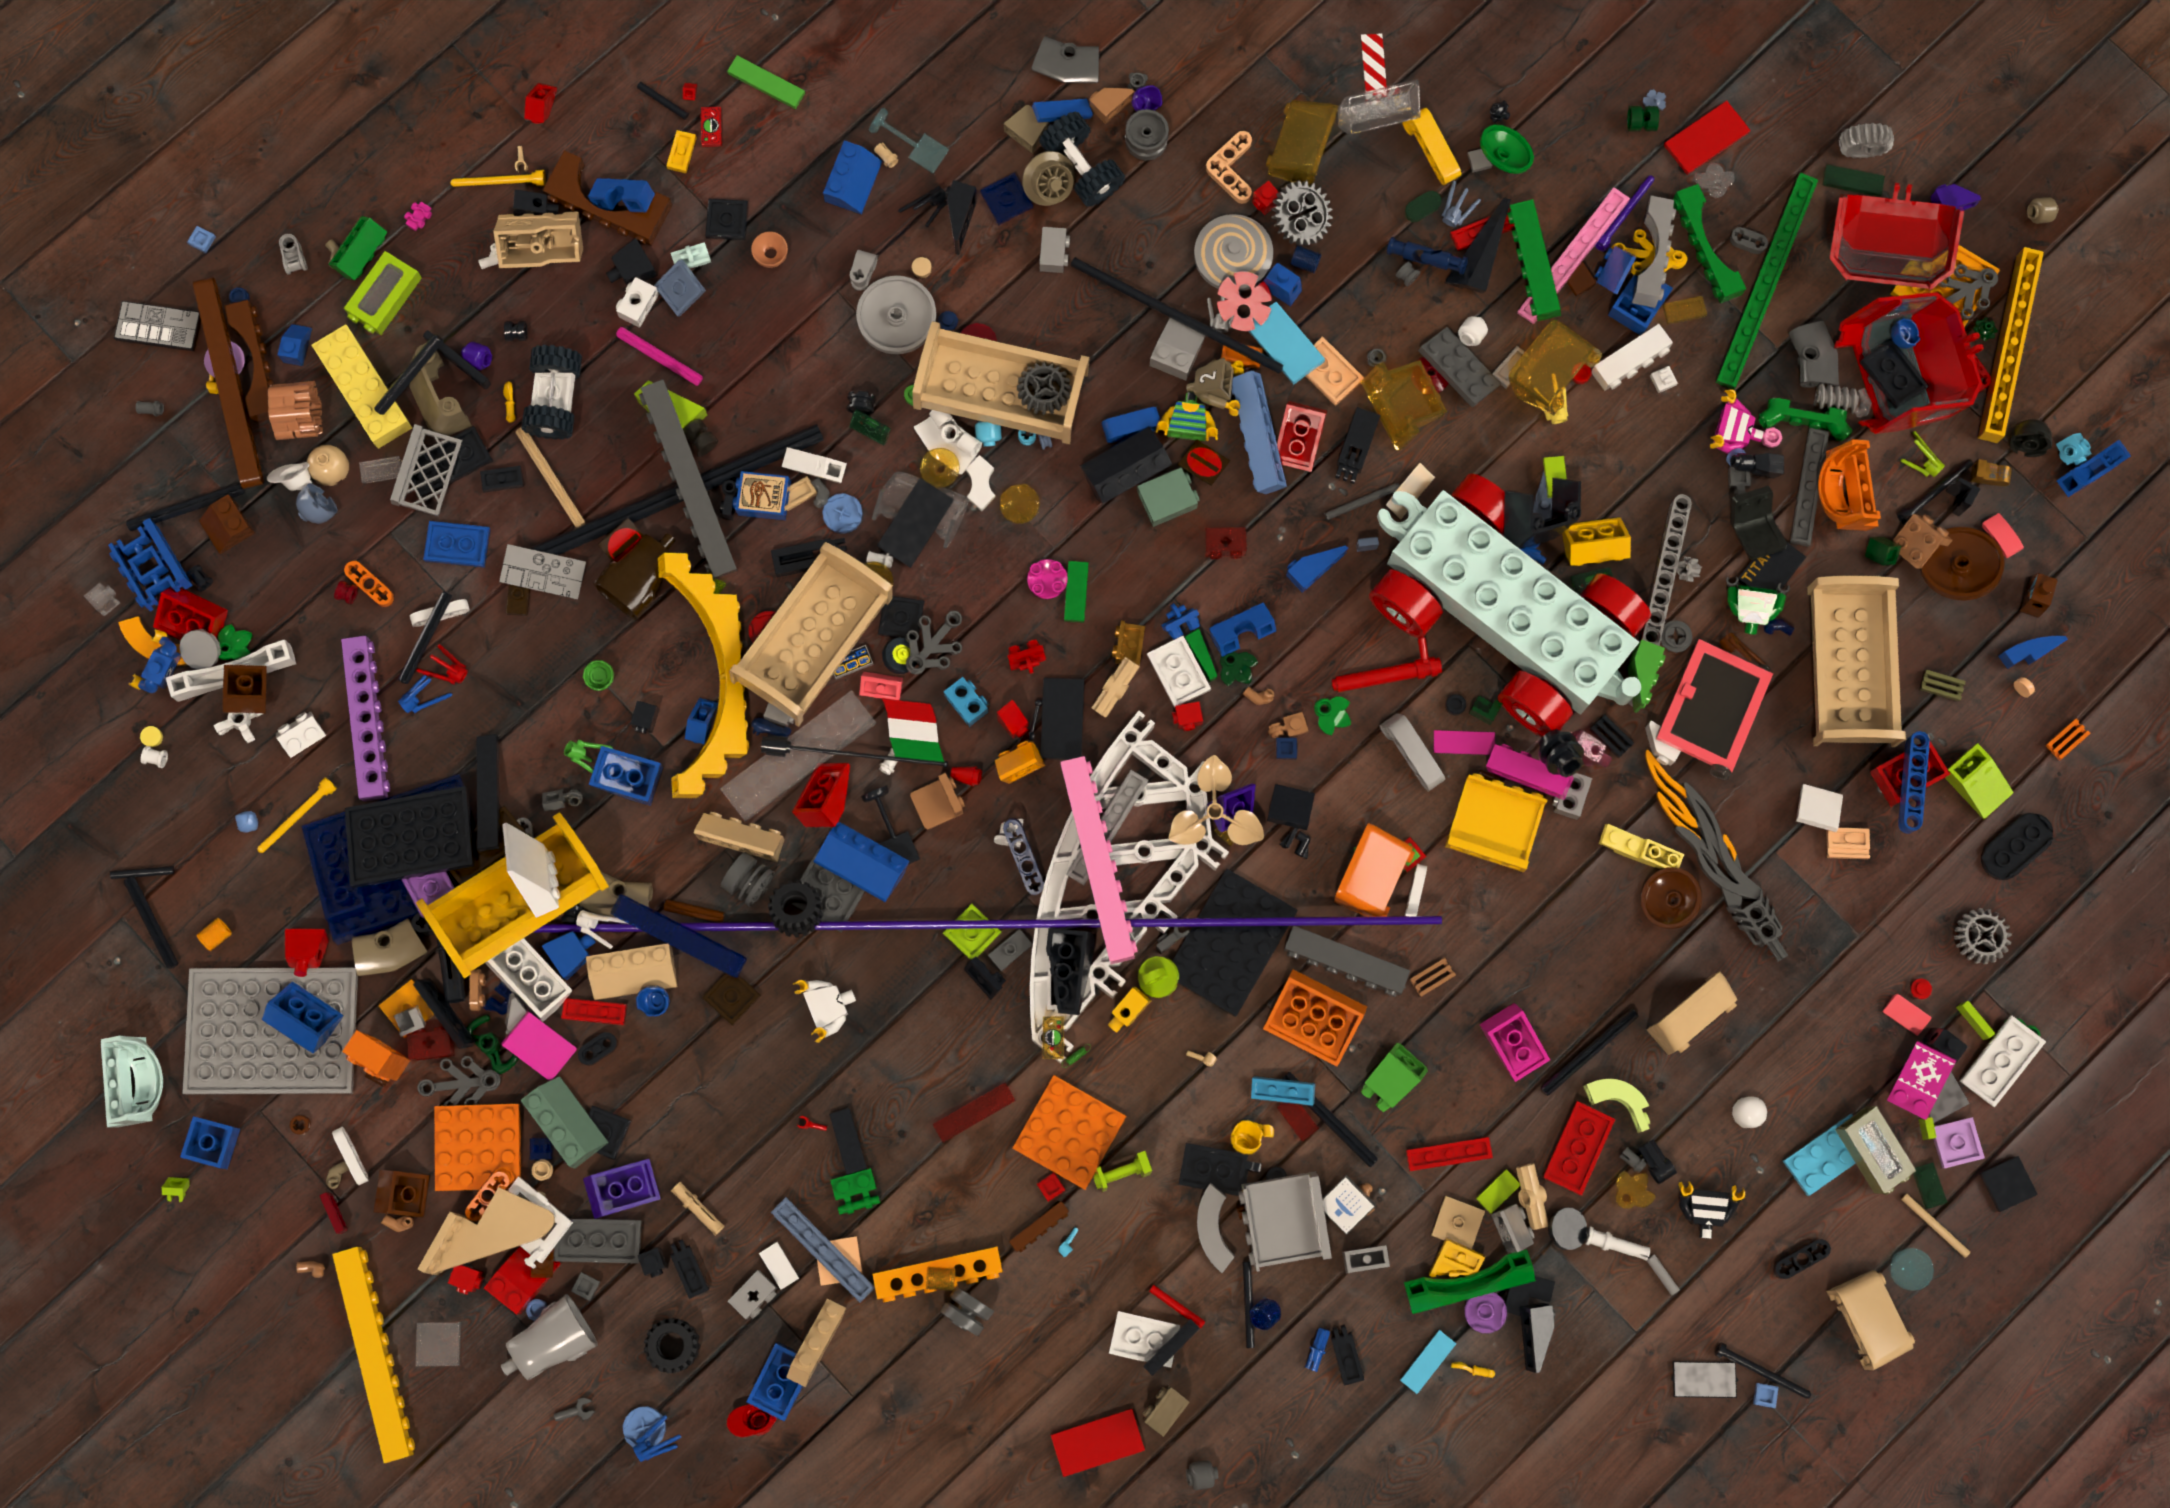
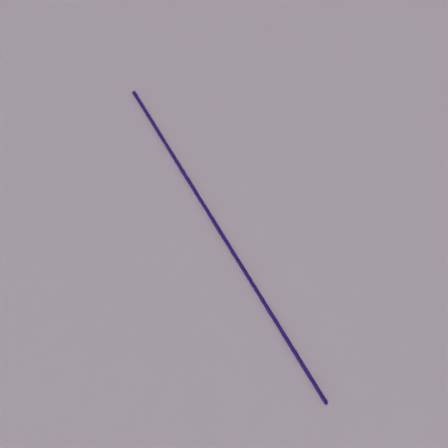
[532,916,1442,933]

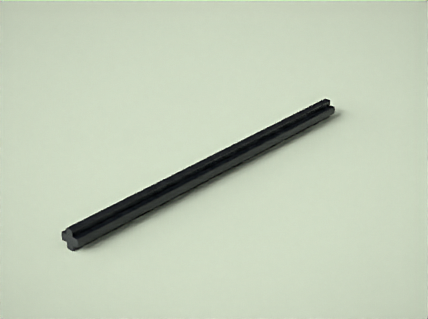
[528,424,824,555]

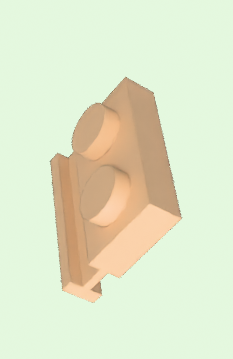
[1826,828,1870,859]

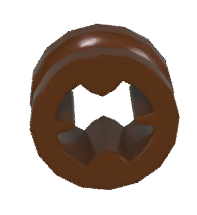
[290,1115,311,1135]

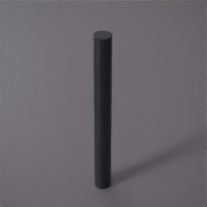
[1243,1262,1255,1348]

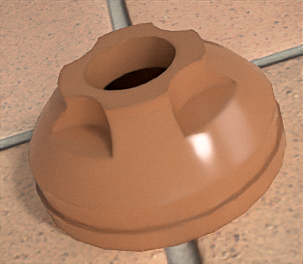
[751,232,788,268]

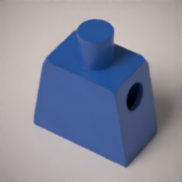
[1262,263,1302,307]
[542,932,596,980]

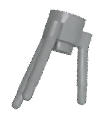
[1207,291,1241,333]

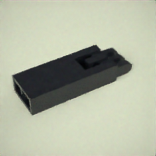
[1335,407,1381,484]
[771,538,847,578]

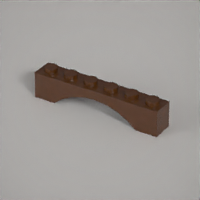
[224,300,274,423]

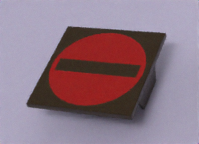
[1178,440,1231,486]
[597,518,643,562]

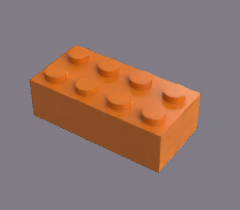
[342,1030,411,1082]

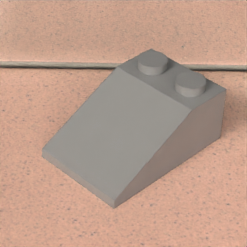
[1150,318,1206,381]
[1490,1204,1535,1254]

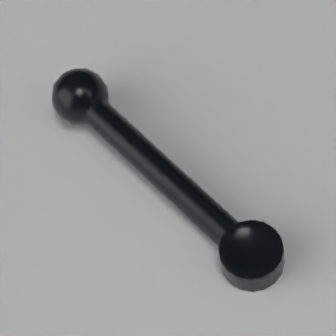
[1026,699,1043,740]

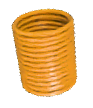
[197,918,232,951]

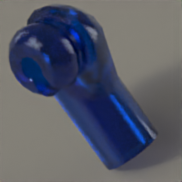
[1764,619,1795,636]

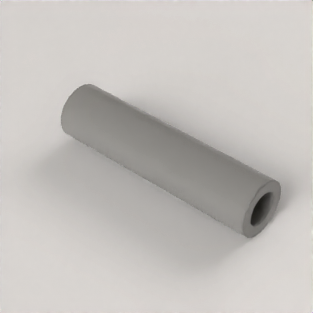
[1647,1254,1680,1296]

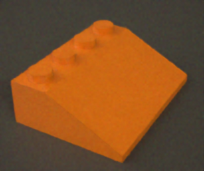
[1263,969,1367,1067]

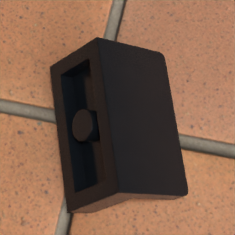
[1946,477,1980,516]

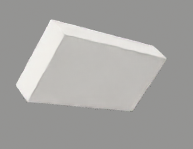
[759,1242,800,1290]

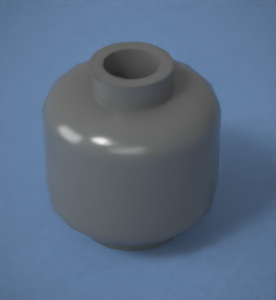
[1186,1460,1219,1490]

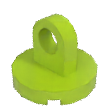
[1138,956,1179,998]

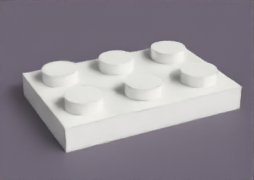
[1147,636,1211,708]
[1109,1311,1180,1368]

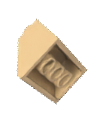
[694,812,785,862]
[586,943,677,1000]

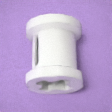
[141,746,168,768]

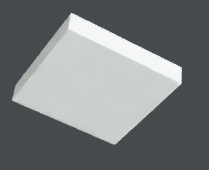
[1796,784,1843,832]

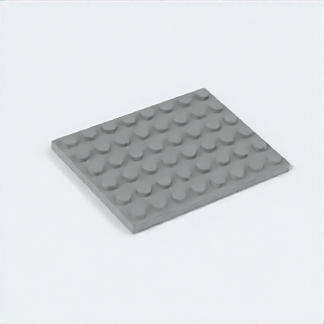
[183,968,358,1095]

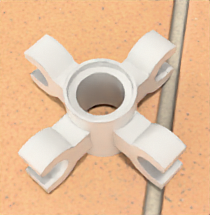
[214,713,264,743]

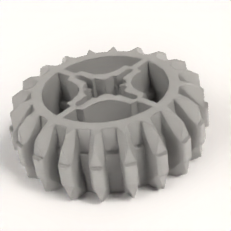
[1839,123,1894,159]
[1954,908,2012,964]

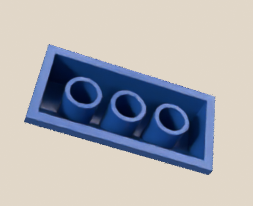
[814,822,909,902]

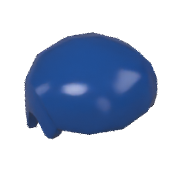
[1890,318,1920,349]
[636,985,670,1016]

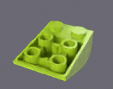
[1945,743,2014,820]

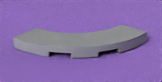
[1197,1183,1235,1273]

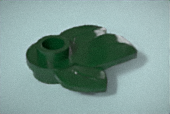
[1220,651,1258,686]

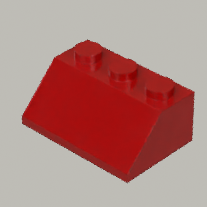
[153,587,228,640]

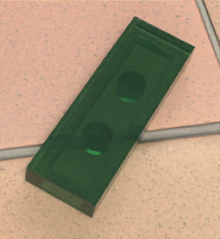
[1822,165,1885,197]

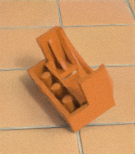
[1818,439,1881,531]

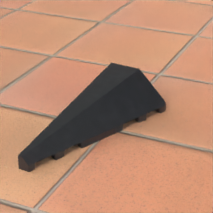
[1445,198,1511,294]

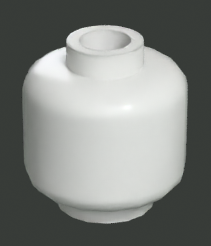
[1458,316,1488,346]

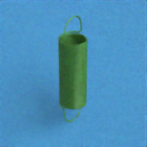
[1062,1044,1091,1068]

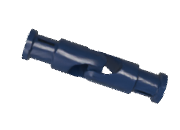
[1387,237,1468,275]

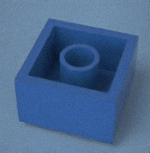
[180,1116,240,1170]

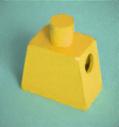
[1108,987,1152,1033]

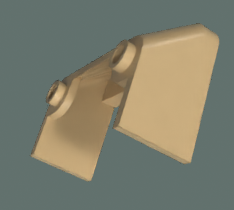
[1646,971,1737,1055]

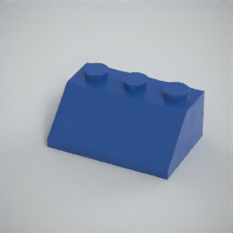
[823,140,882,215]
[262,981,343,1054]

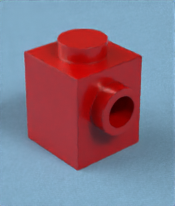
[1252,181,1279,215]
[1172,701,1203,731]
[448,1265,484,1295]

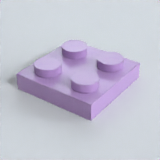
[1933,1117,1985,1169]

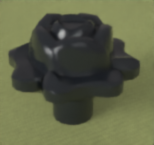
[1490,100,1510,123]

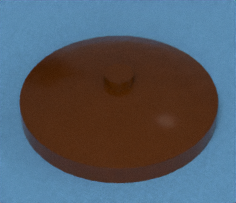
[1920,527,2005,601]

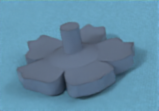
[1643,89,1666,110]

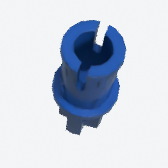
[1305,1328,1330,1372]

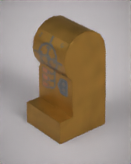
[1970,459,2012,486]

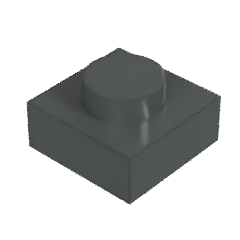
[571,1272,601,1301]

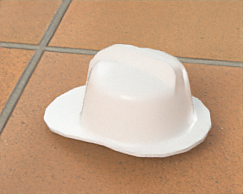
[267,462,312,491]

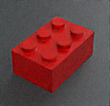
[1870,741,1950,807]

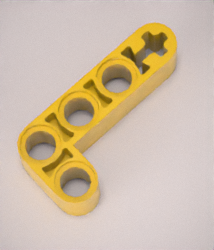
[1402,108,1462,185]

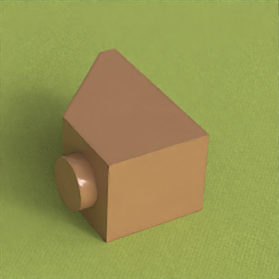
[1089,88,1134,124]

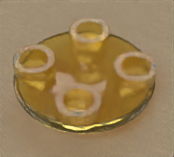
[1000,484,1040,524]

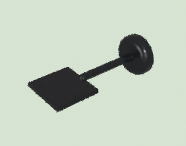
[861,785,920,864]

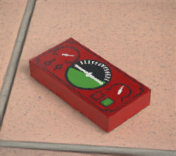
[701,107,722,147]

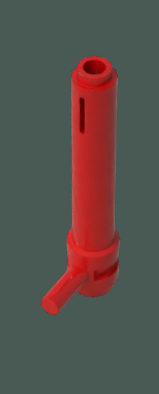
[1331,637,1442,692]

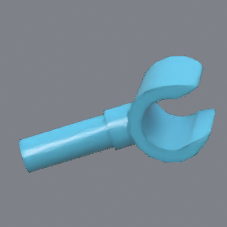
[1058,1227,1078,1257]

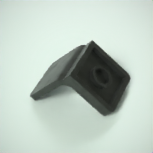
[1730,486,1787,560]

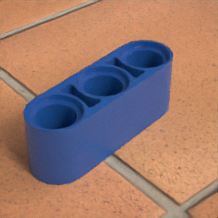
[1101,407,1160,443]

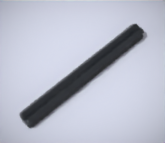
[374,334,443,415]
[398,591,452,684]
[124,876,178,969]

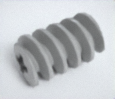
[1814,383,1859,414]

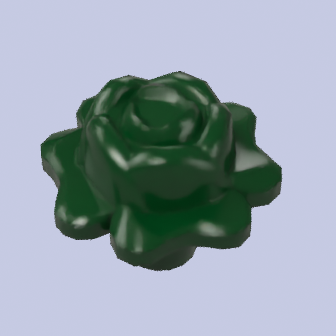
[1973,318,1998,342]

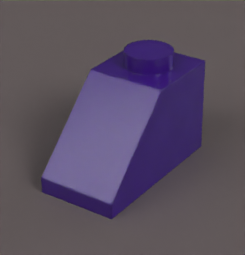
[1930,184,1981,210]

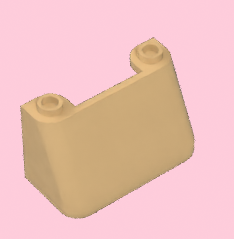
[1826,1270,1915,1370]

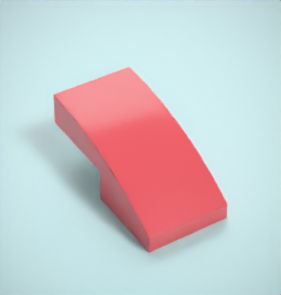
[1982,513,2024,558]

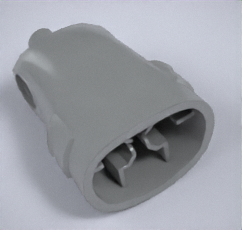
[501,1294,598,1380]

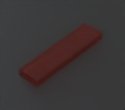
[933,1083,1016,1143]

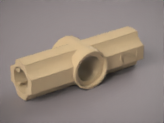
[1092,657,1140,717]
[1516,1163,1548,1230]

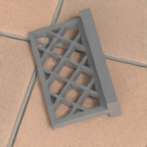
[390,424,462,517]

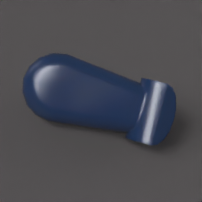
[751,717,791,737]

